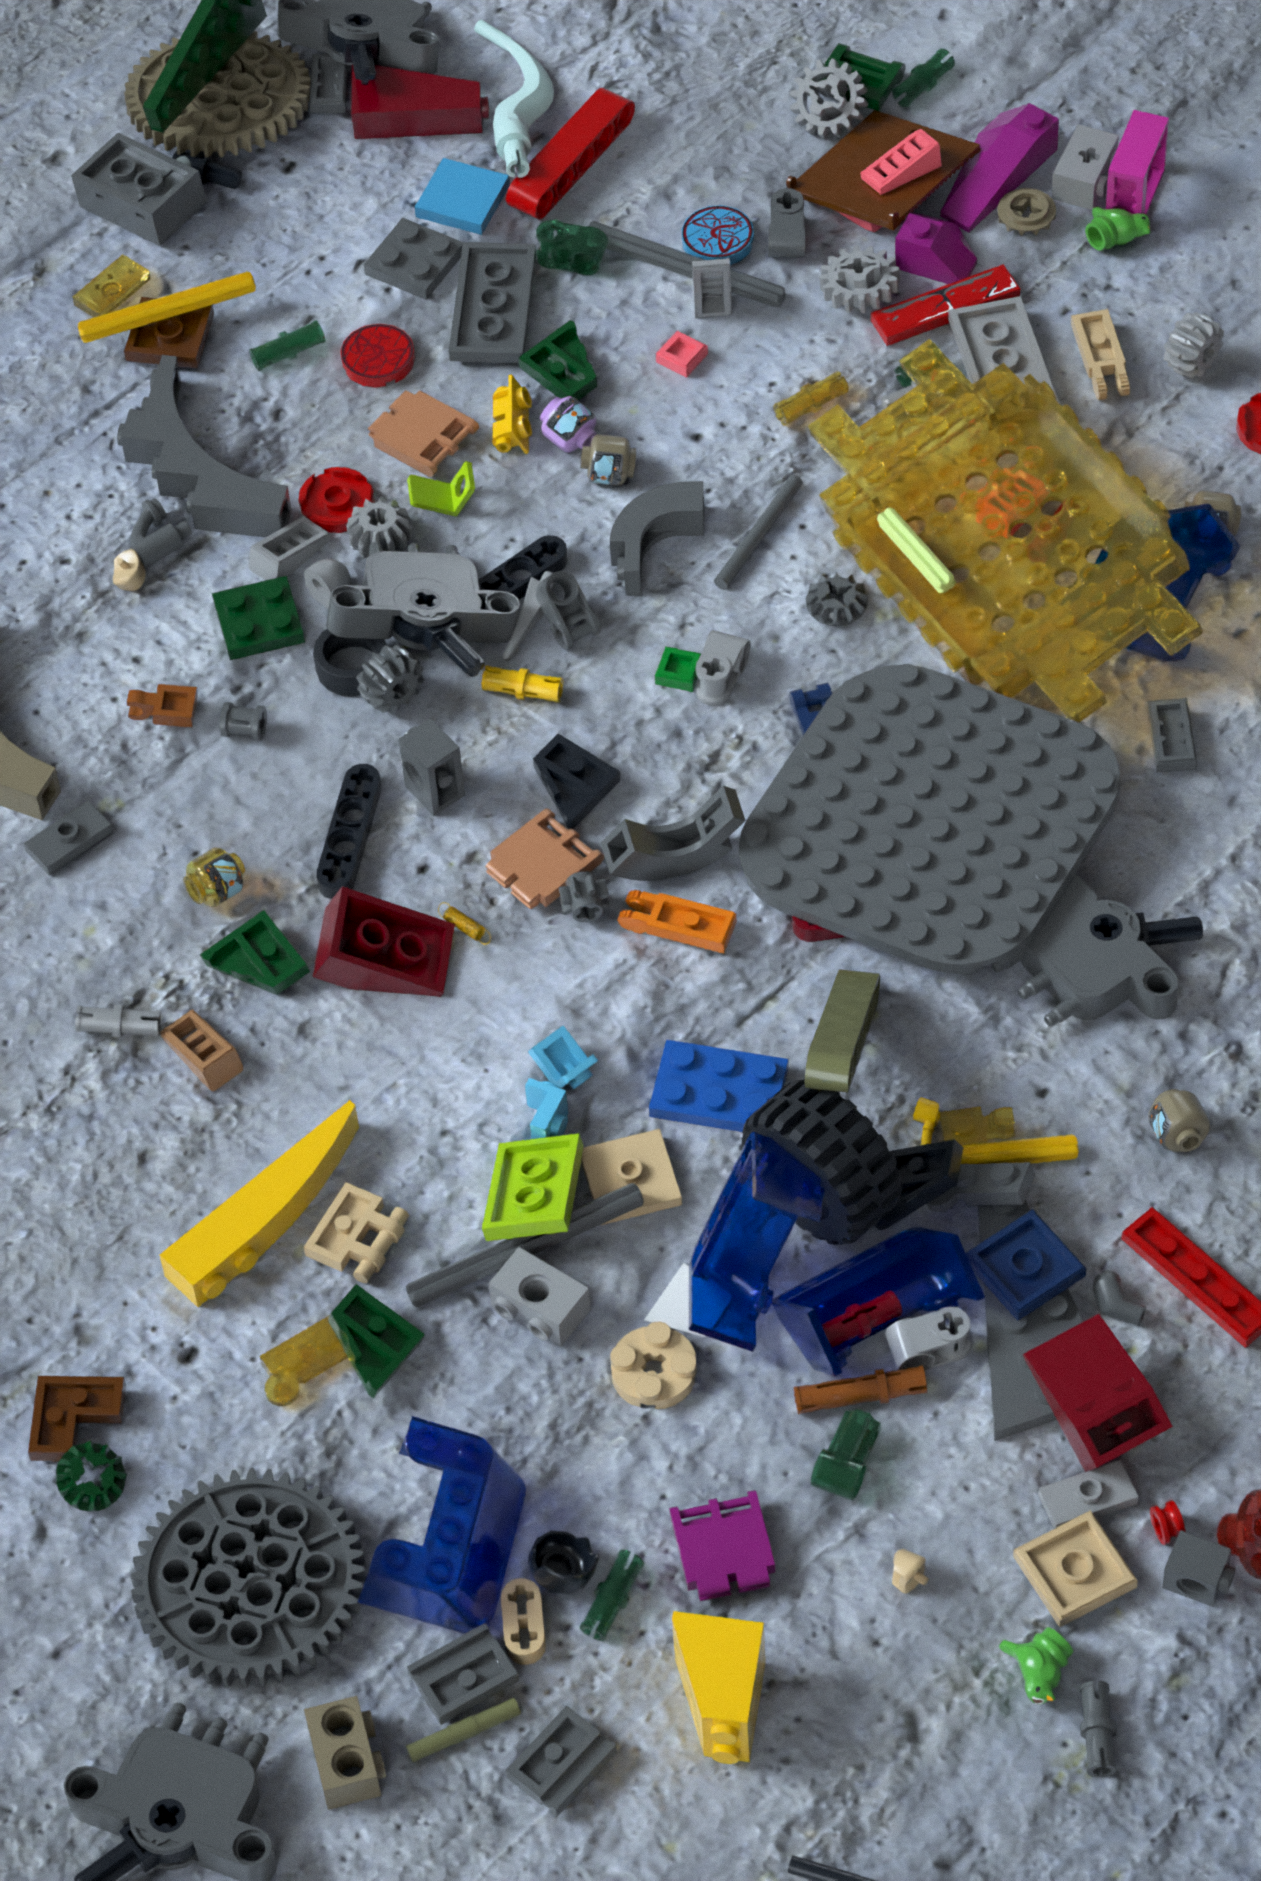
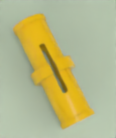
[481,665,564,703]

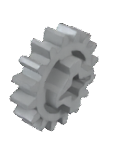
[789,58,868,139]
[819,245,900,313]

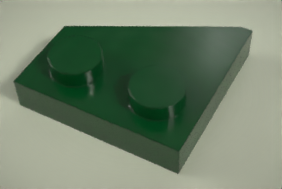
[518,320,597,401]
[328,1284,425,1399]

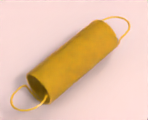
[438,902,491,945]

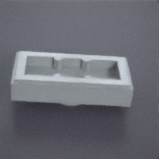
[1038,1460,1138,1529]

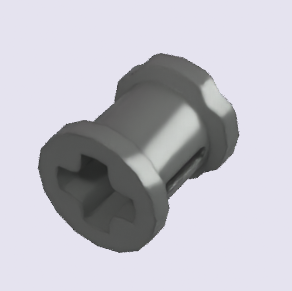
[219,702,267,741]

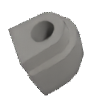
[304,558,352,609]

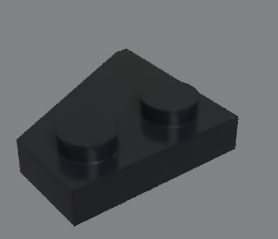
[533,733,621,829]

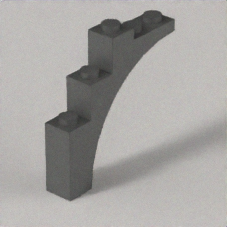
[117,355,292,538]

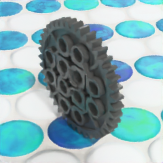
[131,1468,366,1688]

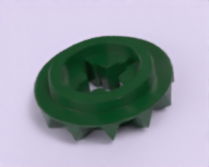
[55,1440,127,1512]

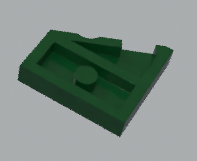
[200,910,310,995]

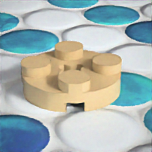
[610,1321,697,1409]

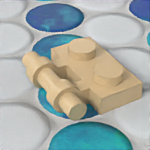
[304,1182,409,1283]

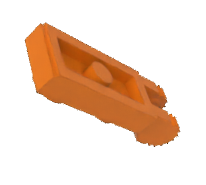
[617,890,737,954]

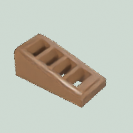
[159,1009,244,1091]

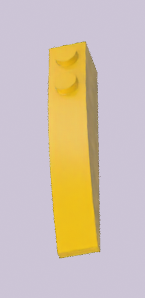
[159,1100,359,1307]

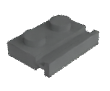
[407,1623,519,1725]
[506,1705,617,1817]

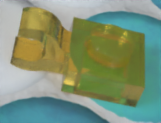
[939,1106,1015,1146]

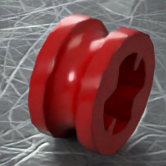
[1150,1500,1186,1545]

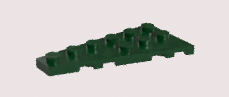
[143,0,267,133]

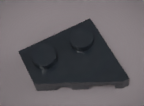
[874,1139,964,1231]

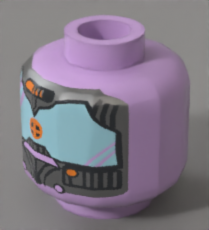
[540,396,597,453]

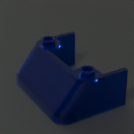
[688,1131,825,1352]
[771,1227,985,1376]

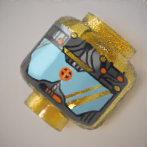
[183,847,245,907]

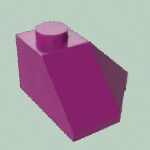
[895,213,977,284]

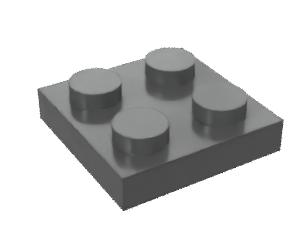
[364,217,463,300]

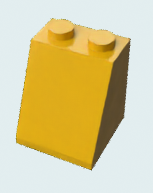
[672,1611,766,1764]

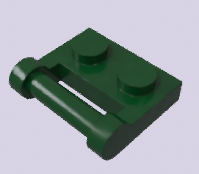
[818,43,906,111]

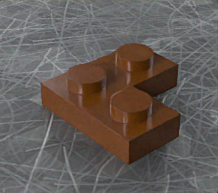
[28,1376,126,1461]

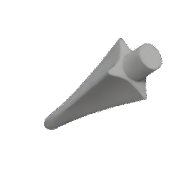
[503,571,558,661]

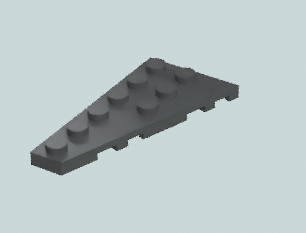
[977,1199,1084,1441]

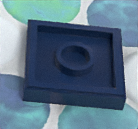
[964,1209,1087,1321]

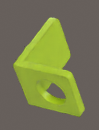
[407,461,475,517]

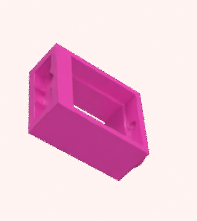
[1106,110,1169,215]

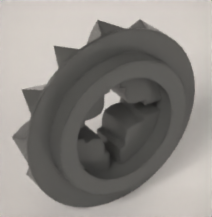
[806,572,868,626]

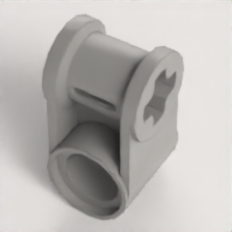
[696,630,751,706]
[885,1307,972,1372]

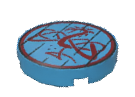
[681,205,754,265]

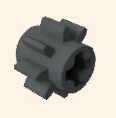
[559,872,610,922]

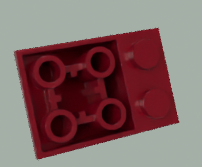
[1022,1314,1173,1472]

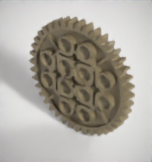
[124,31,311,158]

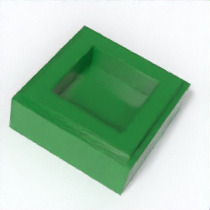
[655,646,701,692]

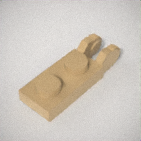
[1071,309,1130,400]

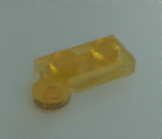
[259,1315,348,1406]

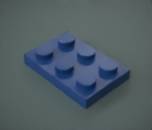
[649,1039,789,1132]

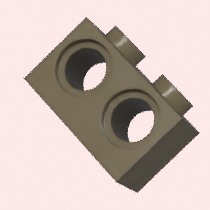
[304,1696,387,1810]

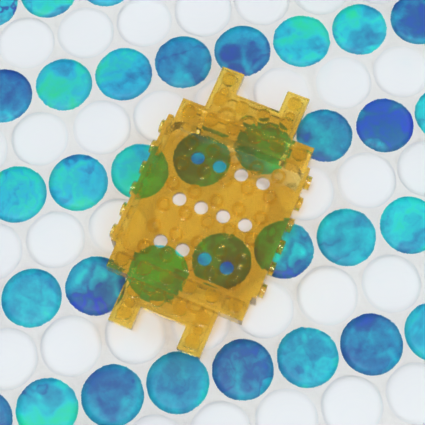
[807,339,1203,723]

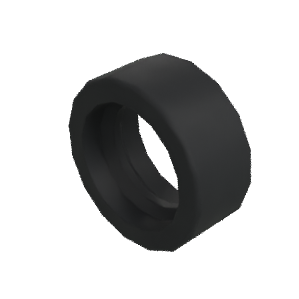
[313,629,386,696]

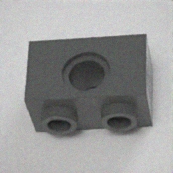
[399,718,465,816]

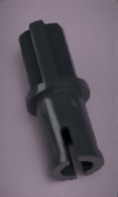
[172,151,242,189]

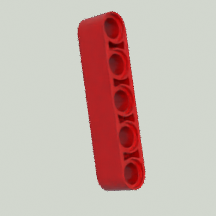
[506,87,635,220]

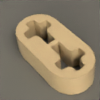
[501,1578,546,1665]

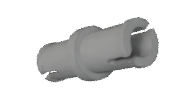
[75,1005,161,1038]

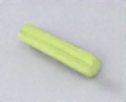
[877,508,956,594]

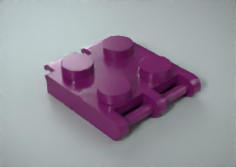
[669,1490,776,1601]

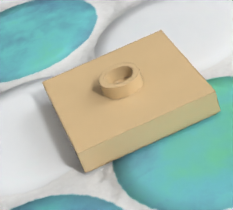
[581,1129,682,1226]
[1013,1510,1138,1627]

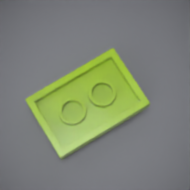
[482,1133,584,1241]

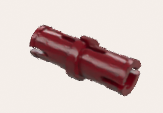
[814,1290,903,1352]

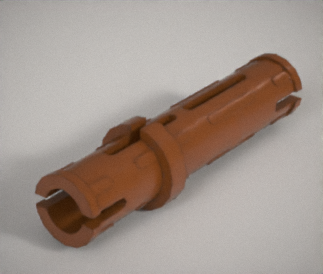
[793,1365,927,1415]

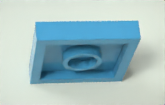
[414,158,510,235]

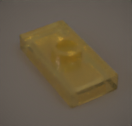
[72,254,151,317]

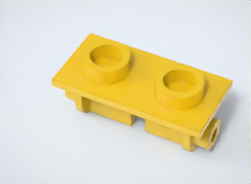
[492,374,532,454]

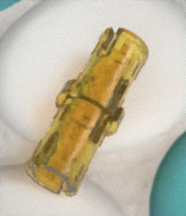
[773,371,849,426]

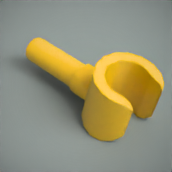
[913,1097,940,1145]

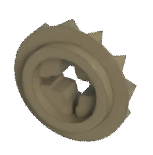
[997,188,1056,237]

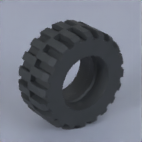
[742,1079,902,1245]

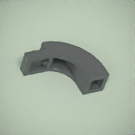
[610,481,704,596]
[601,786,746,881]

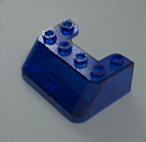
[358,1416,526,1634]

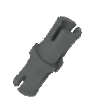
[1080,1681,1117,1777]

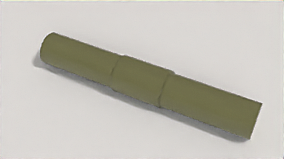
[405,1698,521,1763]

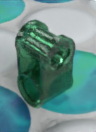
[536,220,608,276]

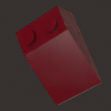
[313,886,455,997]

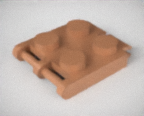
[368,390,479,477]
[485,808,604,909]

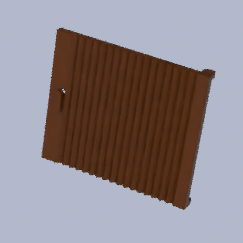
[786,110,981,231]

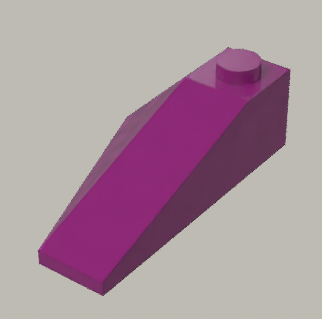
[940,103,1059,233]

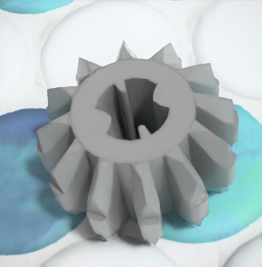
[1164,312,1224,378]
[346,497,412,559]

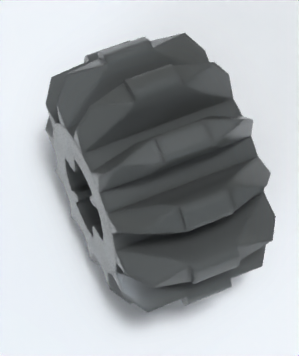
[356,645,425,713]

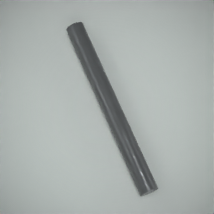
[714,475,803,590]

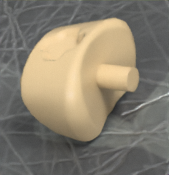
[113,549,146,591]
[892,1549,929,1594]

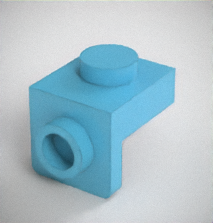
[528,1025,598,1090]
[525,1078,568,1139]

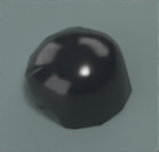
[528,1530,599,1594]

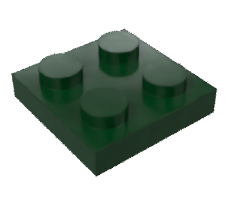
[212,576,305,660]

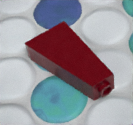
[351,64,489,139]

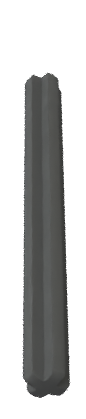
[585,221,786,308]
[406,1183,644,1307]

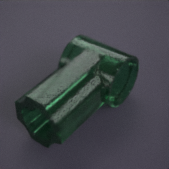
[810,1409,881,1501]

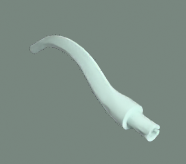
[474,19,554,178]

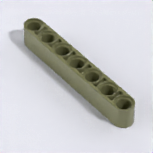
[805,969,880,1093]

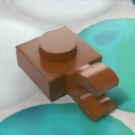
[127,684,198,727]

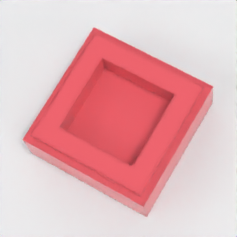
[656,331,708,378]

